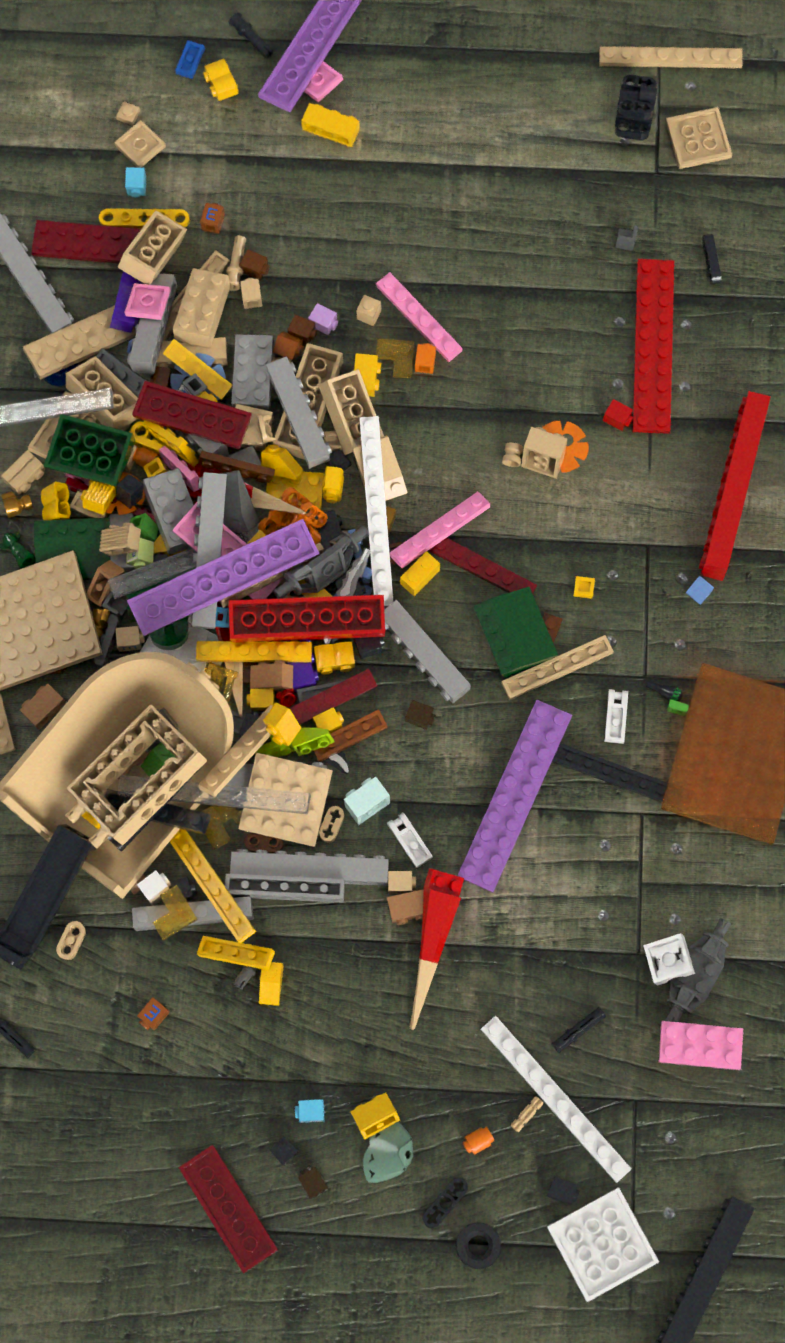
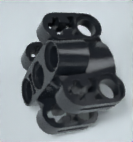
[615,75,657,140]

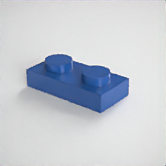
[175,41,205,79]

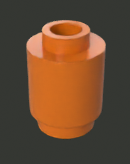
[133,447,162,467]
[463,1127,494,1155]

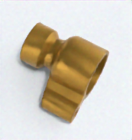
[1,491,33,518]
[92,609,111,640]

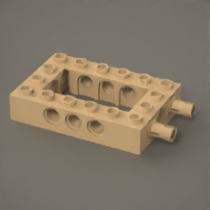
[65,704,208,848]

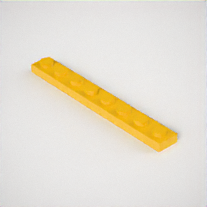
[170,829,256,944]

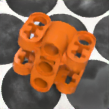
[258,487,328,545]

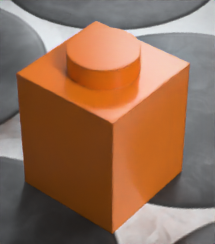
[415,343,436,374]

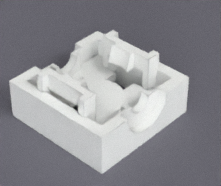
[643,933,695,986]

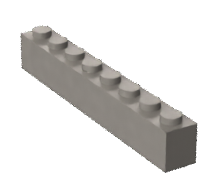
[0,214,74,334]
[188,472,227,629]
[230,849,389,886]

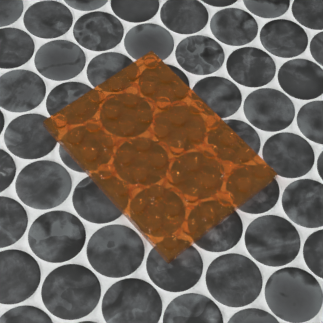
[661,663,785,844]

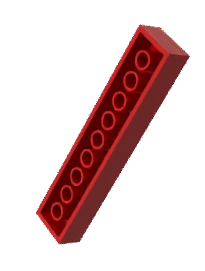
[699,391,771,581]

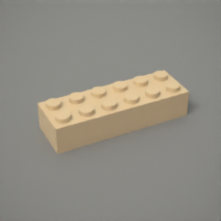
[273,343,343,460]

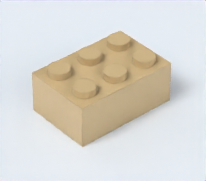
[521,427,567,479]

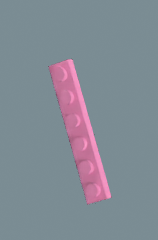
[376,272,462,362]
[390,492,490,568]

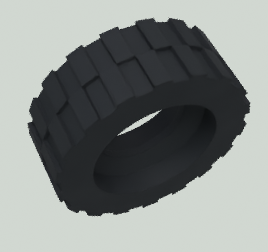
[456,1222,501,1269]

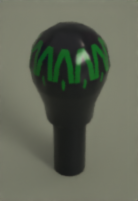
[646,680,683,702]

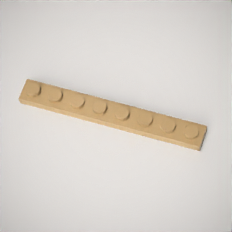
[599,47,742,68]

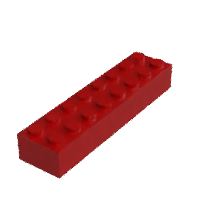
[229,595,385,642]

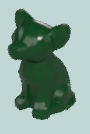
[0,531,36,569]

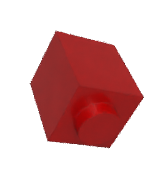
[603,399,634,431]

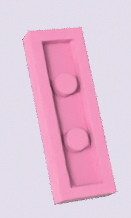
[159,446,199,492]

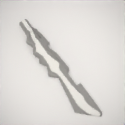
[324,548,371,644]

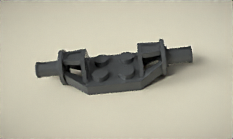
[273,525,369,599]
[665,918,731,1022]

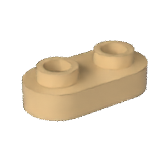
[56,921,86,960]

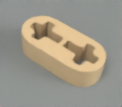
[319,806,344,843]

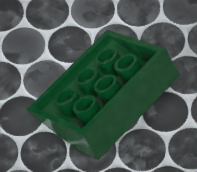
[44,414,136,487]
[34,518,111,580]
[474,587,559,679]

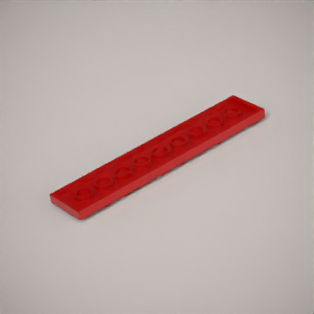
[632,259,674,434]

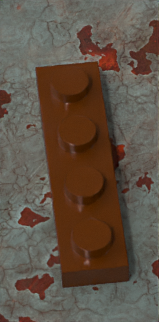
[198,451,275,483]

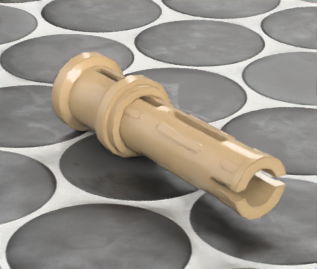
[226,236,246,291]

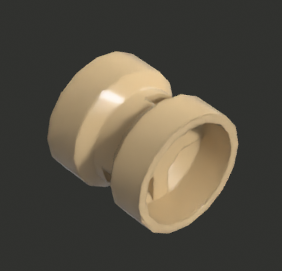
[502,443,524,467]

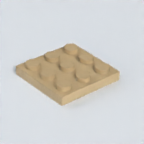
[665,107,732,169]

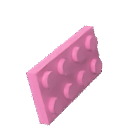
[659,1021,743,1070]

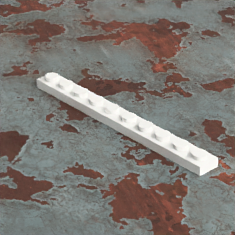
[360,416,393,606]
[481,1016,631,1183]

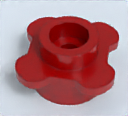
[276,689,297,707]

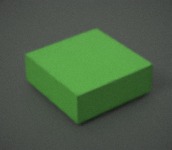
[667,699,689,716]

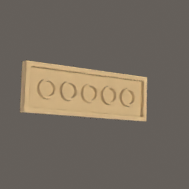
[23,306,136,379]

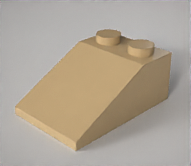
[352,436,407,501]

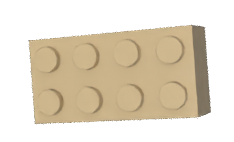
[118,211,187,285]
[173,268,230,348]
[66,356,138,430]
[318,369,384,455]

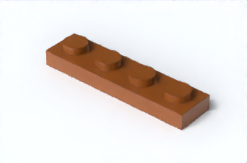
[313,709,388,762]

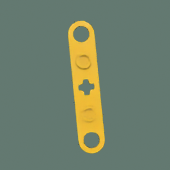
[99,209,190,229]

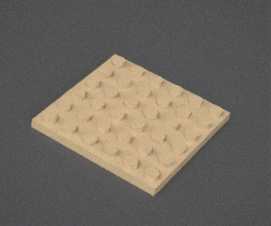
[0,551,103,691]

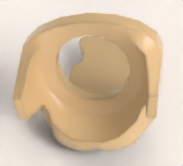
[242,414,277,445]

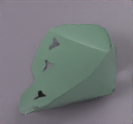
[363,1121,413,1183]

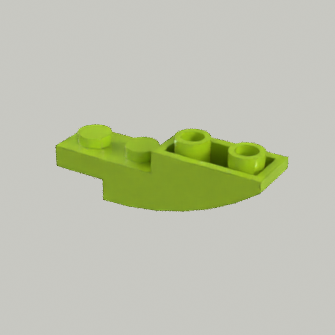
[255,727,335,757]

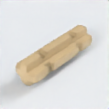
[511,1097,543,1132]

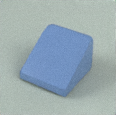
[686,576,714,605]

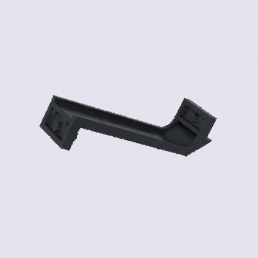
[0,824,96,970]

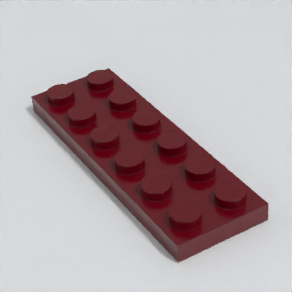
[31,220,141,264]
[132,381,252,449]
[178,1145,278,1273]

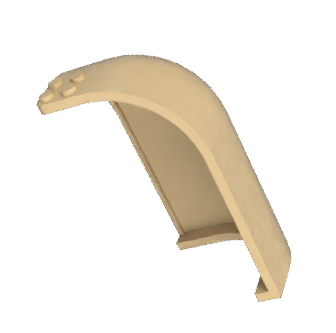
[0,652,233,899]

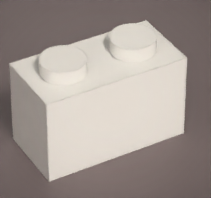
[137,871,172,906]

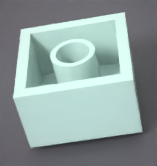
[344,777,390,825]

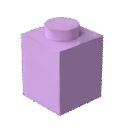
[308,303,338,335]

